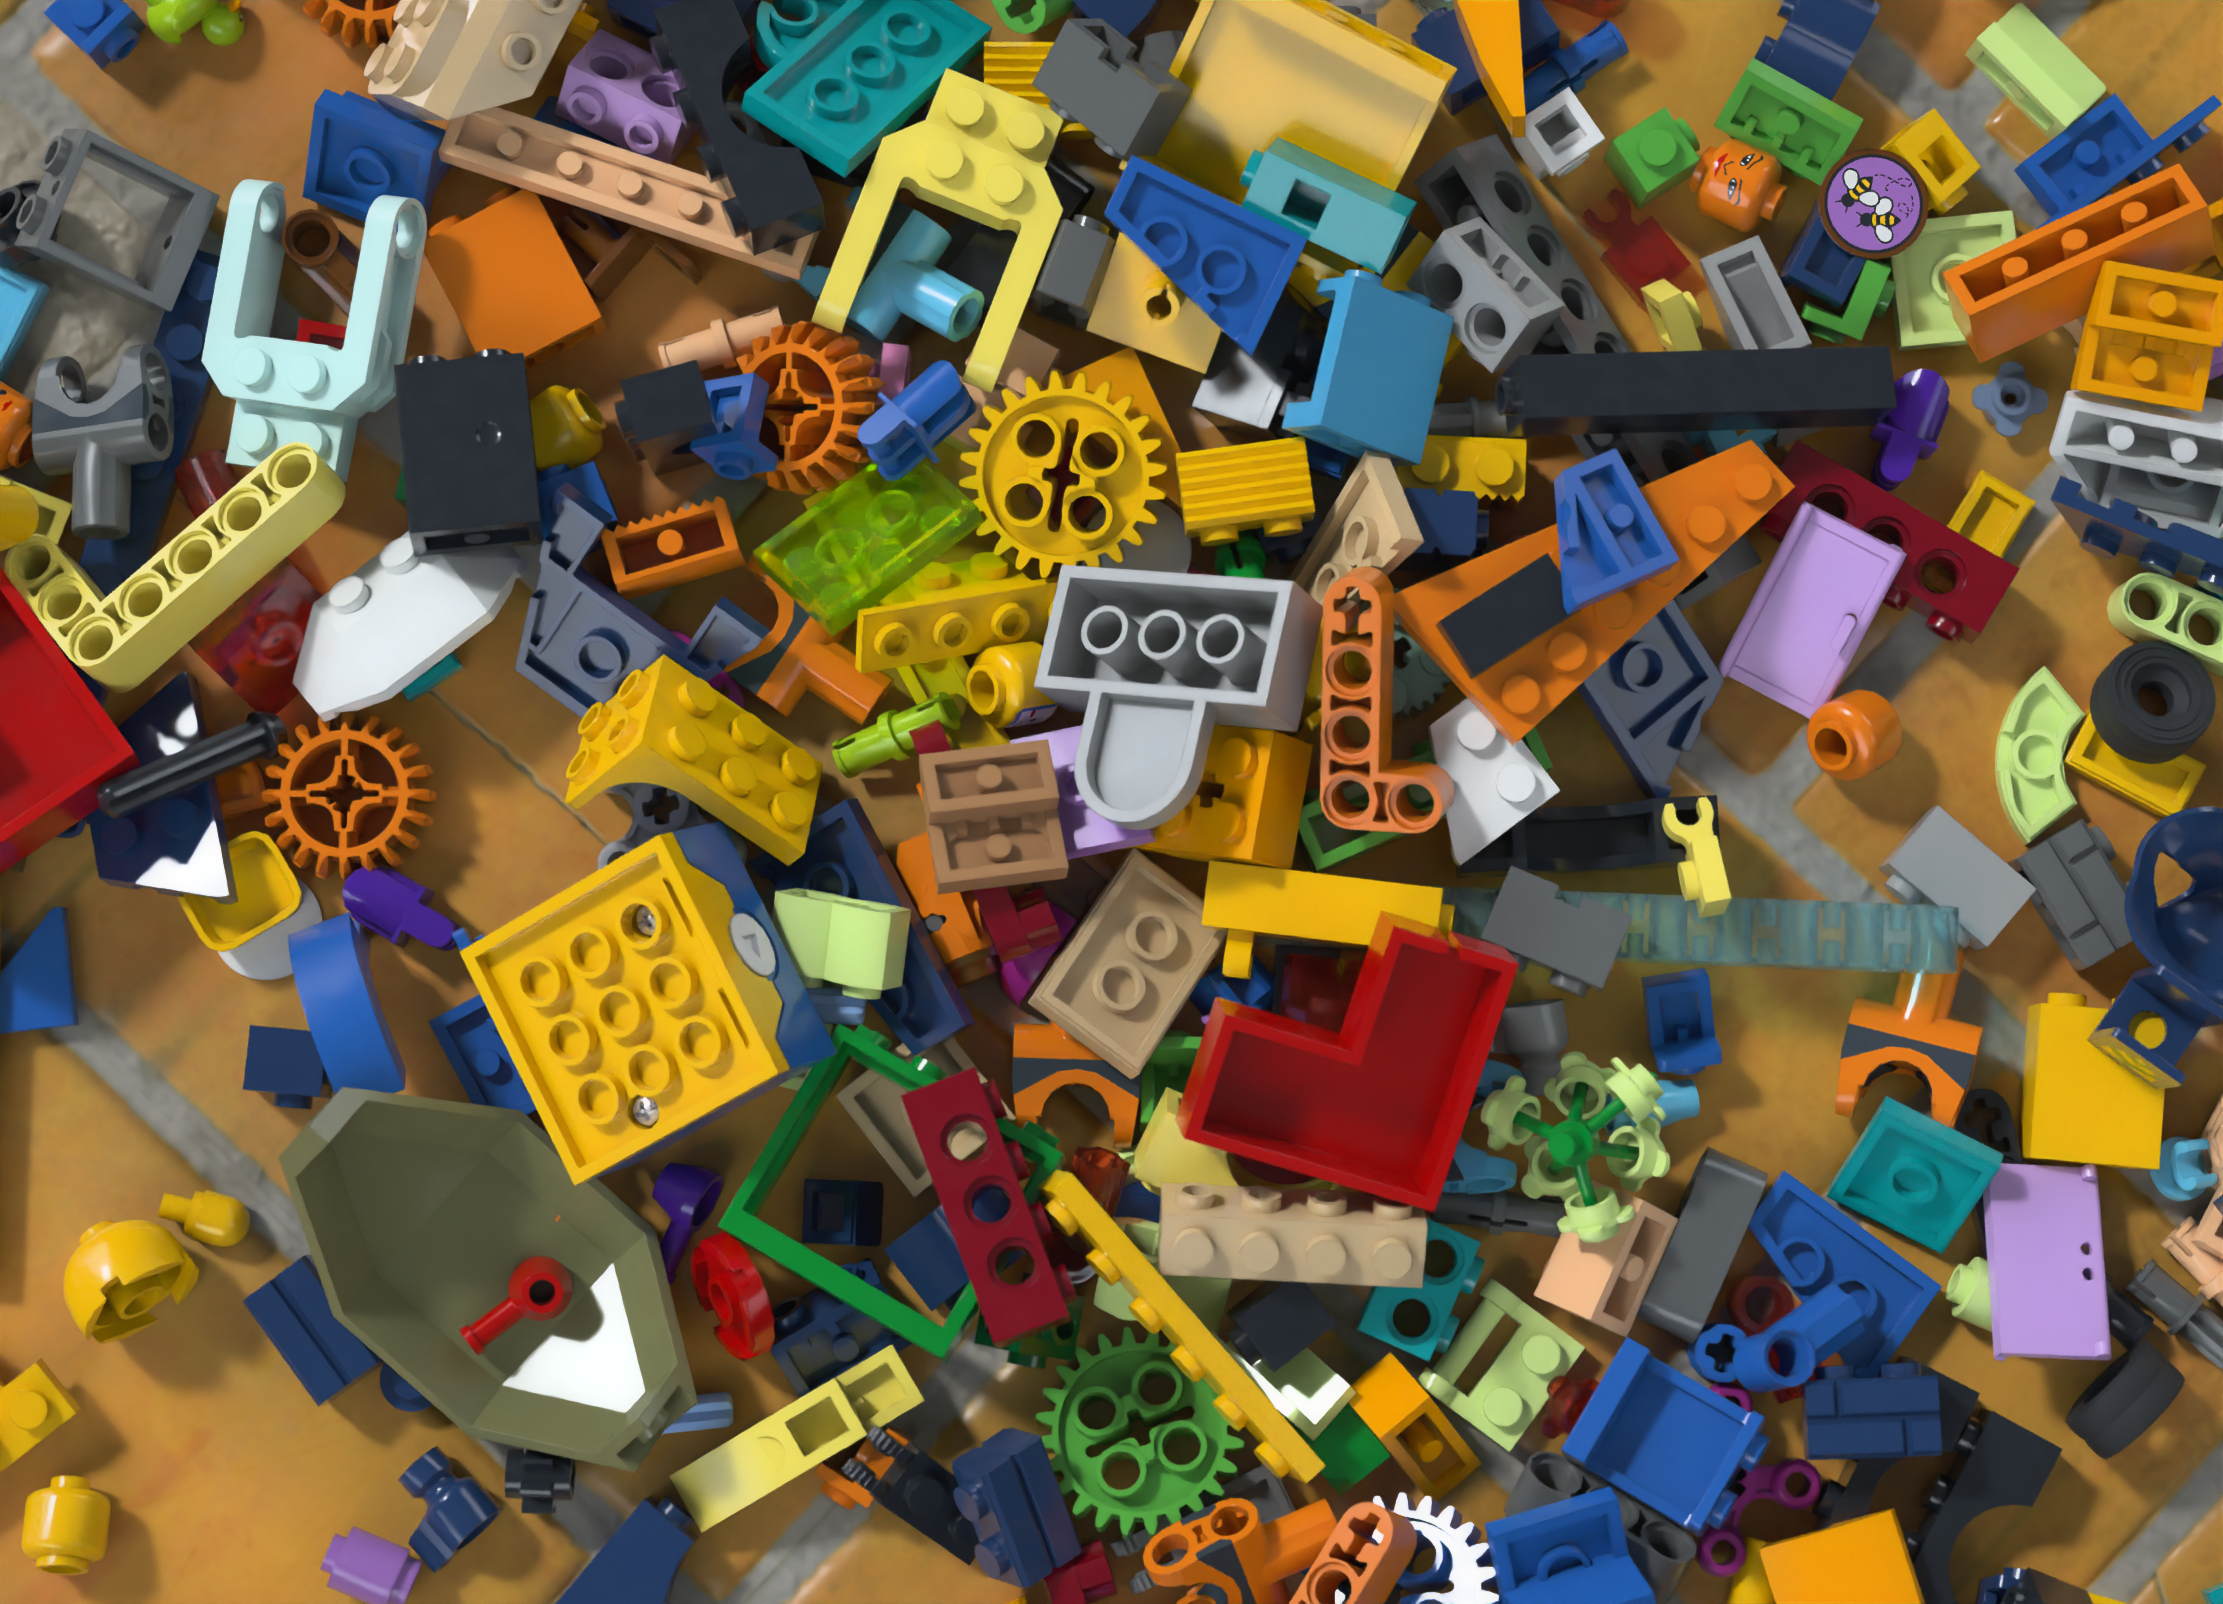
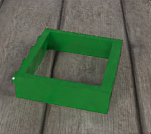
[717,1023,1066,1363]

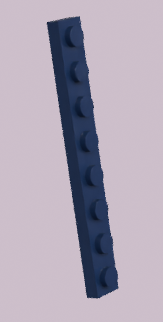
[53,250,220,708]

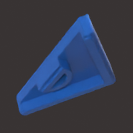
[0,907,79,1035]

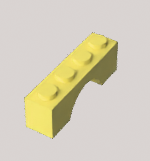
[1134,1087,1367,1197]

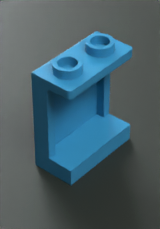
[1282,270,1454,466]

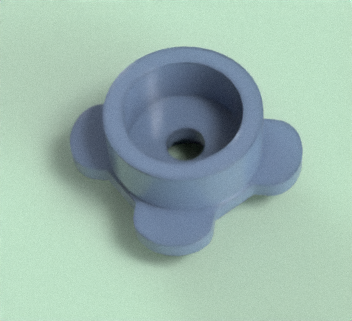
[1972,361,2049,437]

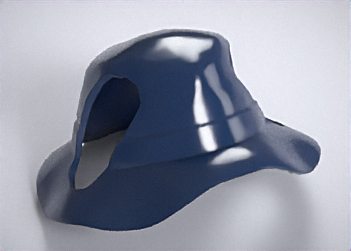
[2124,806,2223,1006]

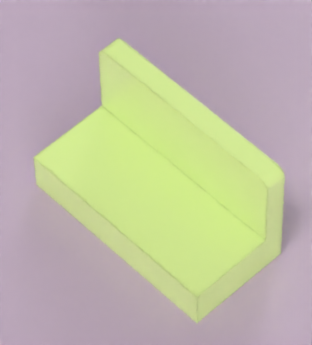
[1965,3,2106,140]
[1211,1331,1357,1441]

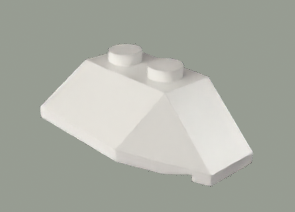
[2049,390,2223,539]
[292,531,528,722]

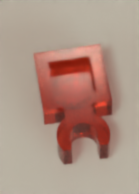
[1581,188,1691,307]

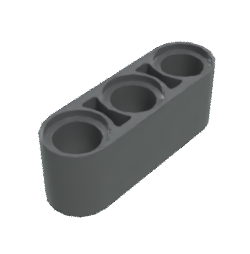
[1635,1146,1768,1344]
[1504,1451,1696,1604]

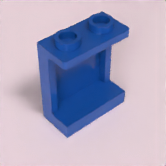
[1561,1337,1771,1538]

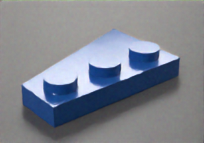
[1104,155,1308,358]
[1747,1171,1942,1378]

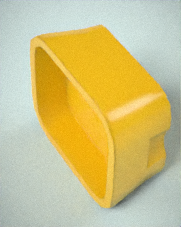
[177,831,303,952]

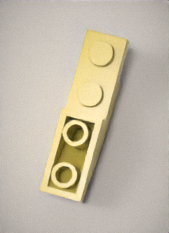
[669,1344,925,1533]

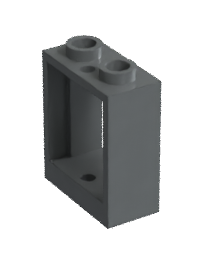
[14,129,220,312]

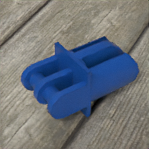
[858,360,977,481]

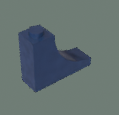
[555,1495,699,1604]

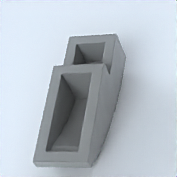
[1700,235,1826,449]

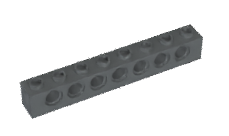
[1414,134,1763,611]

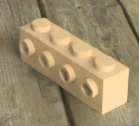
[1158,1182,1427,1288]

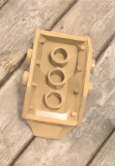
[364,0,582,120]

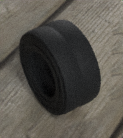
[2090,641,2216,764]
[2065,1341,2185,1459]

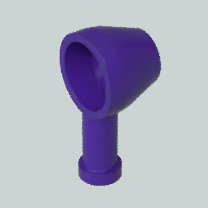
[652,1162,724,1285]

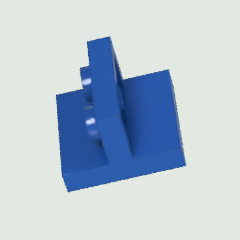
[302,89,452,235]

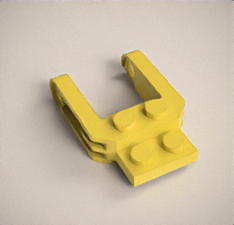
[811,68,1064,393]

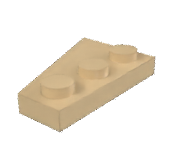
[1287,450,1424,616]

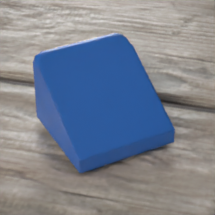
[1188,954,1273,1016]

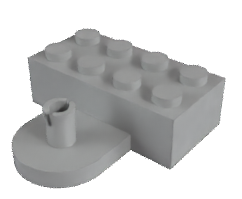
[1034,565,1323,830]

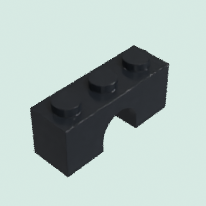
[614,360,719,476]

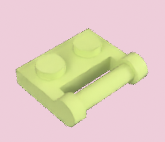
[1416,1278,1585,1452]

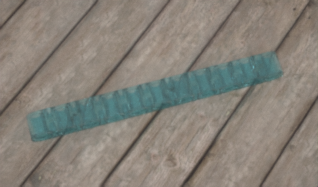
[1254,886,1959,974]

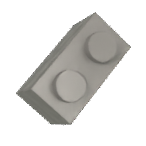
[1878,805,2036,951]

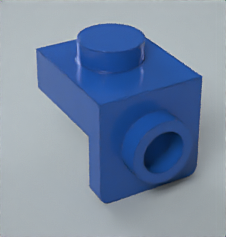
[1641,968,1723,1075]

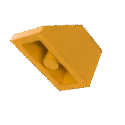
[1348,1352,1482,1502]

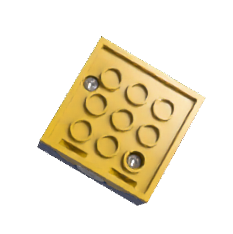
[460,821,837,1186]

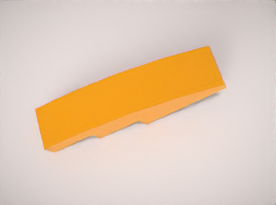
[1452,0,1525,138]

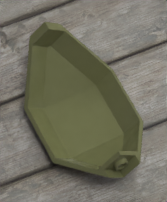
[279,1087,698,1472]

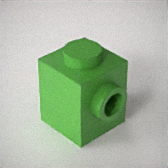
[1604,107,1700,210]

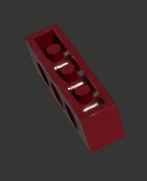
[1759,440,2019,644]
[900,1067,1078,1349]

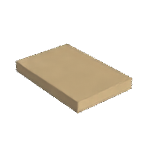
[1028,848,1228,1079]

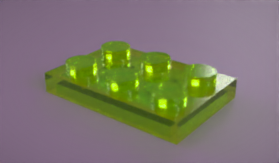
[753,458,984,637]

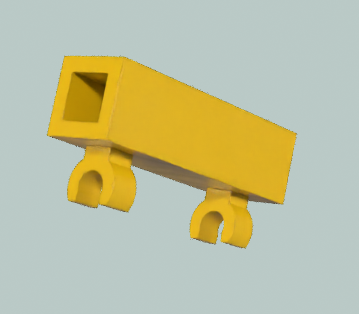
[1201,860,1455,980]

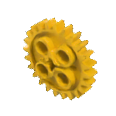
[959,370,1168,578]

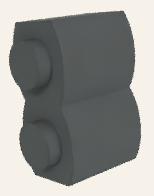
[1029,214,1116,331]

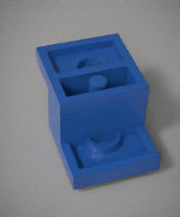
[1485,1486,1656,1604]

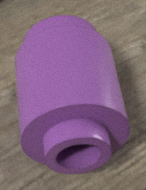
[320,1526,423,1604]

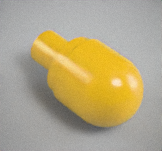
[158,1190,251,1247]

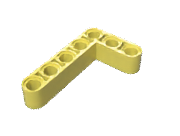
[4,442,345,694]

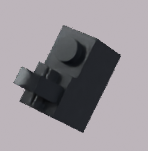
[1192,301,1327,441]

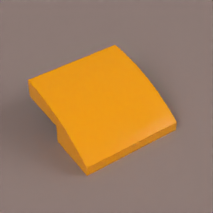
[2070,260,2223,412]
[1758,1508,1925,1604]

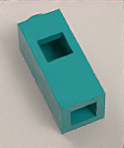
[1239,137,1417,274]

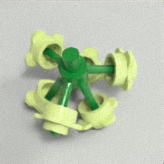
[1481,1051,1670,1243]

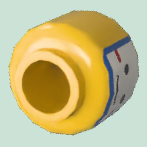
[966,641,1058,728]

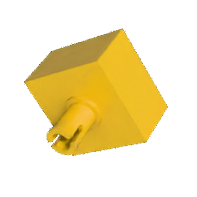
[1086,232,1222,374]

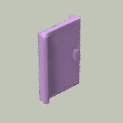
[1717,501,1907,719]
[1983,1163,2112,1361]

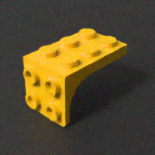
[565,654,823,866]

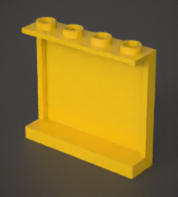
[1118,0,1457,281]

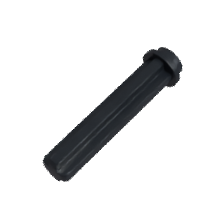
[96,710,288,819]

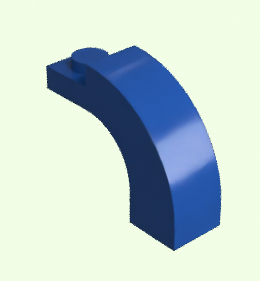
[288,912,406,1094]

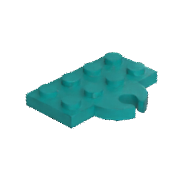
[741,0,992,178]

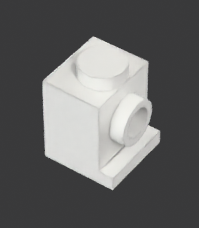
[1510,87,1605,181]

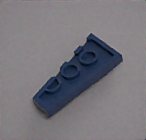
[748,798,976,1056]

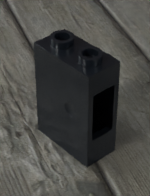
[394,349,544,557]

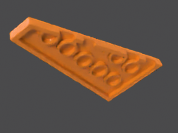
[1394,440,1795,746]

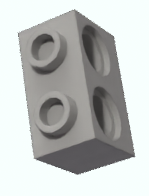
[1406,217,1566,373]

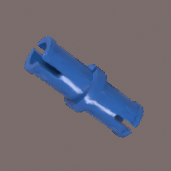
[1523,19,1629,116]

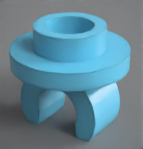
[2150,1136,2218,1201]

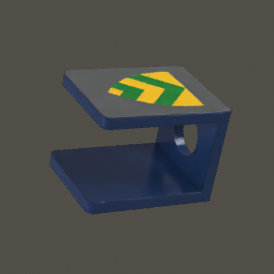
[2087,965,2223,1090]

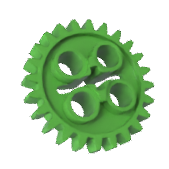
[1035,1327,1245,1540]

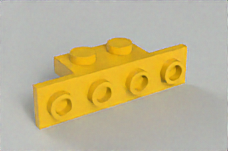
[855,552,1059,673]

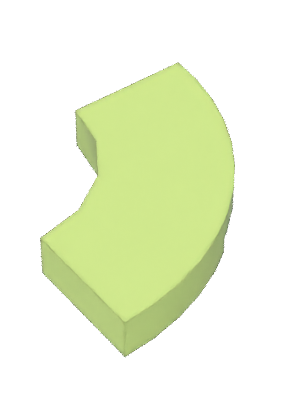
[1995,666,2085,845]

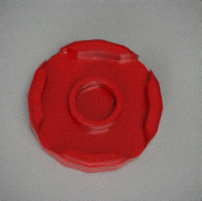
[691,1232,775,1361]

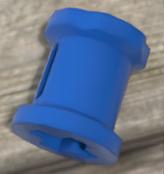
[1687,1323,1746,1382]

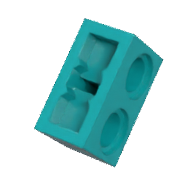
[1354,1218,1485,1361]

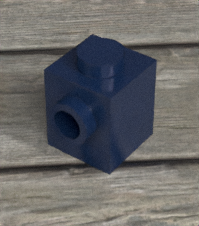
[243,1025,332,1110]

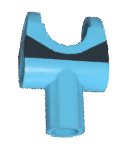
[792,186,984,344]

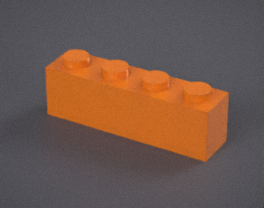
[1942,163,2216,363]

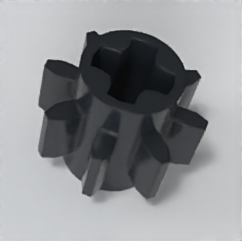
[505,1448,576,1515]

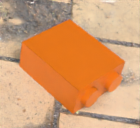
[423,186,609,372]

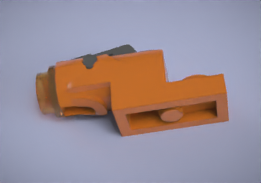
[896,783,999,989]

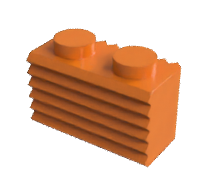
[601,496,746,600]

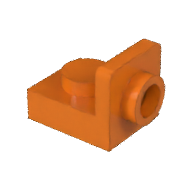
[813,1425,914,1510]

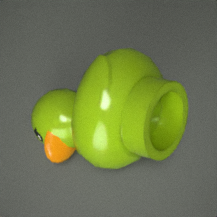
[145,0,245,46]

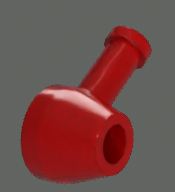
[459,1256,573,1356]

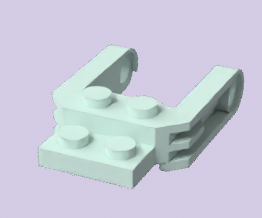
[201,179,427,482]

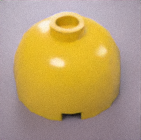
[63,1220,199,1344]

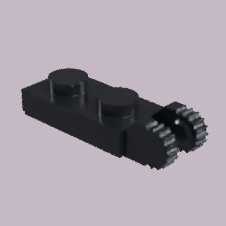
[841,1424,980,1566]

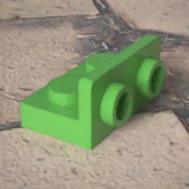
[1714,57,1864,186]

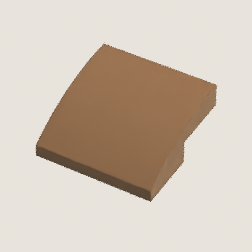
[919,739,1069,894]

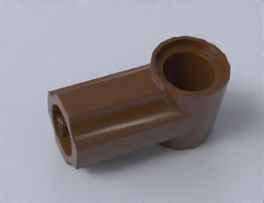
[281,209,360,318]

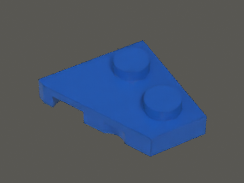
[1554,448,1680,615]

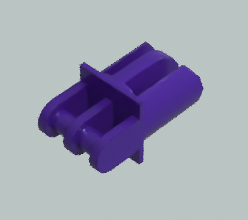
[1867,369,1950,492]
[342,866,460,951]

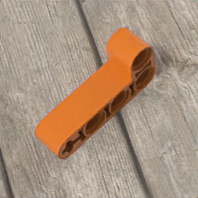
[1320,566,1455,833]
[1289,1502,1417,1604]

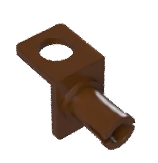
[558,206,703,302]

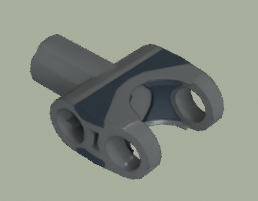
[32,343,174,540]

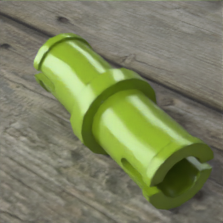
[832,692,961,778]

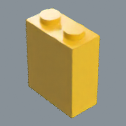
[2018,993,2165,1170]

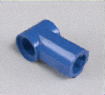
[1733,1284,1865,1393]

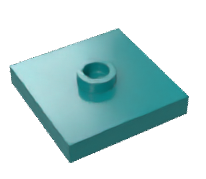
[1827,1096,2003,1254]

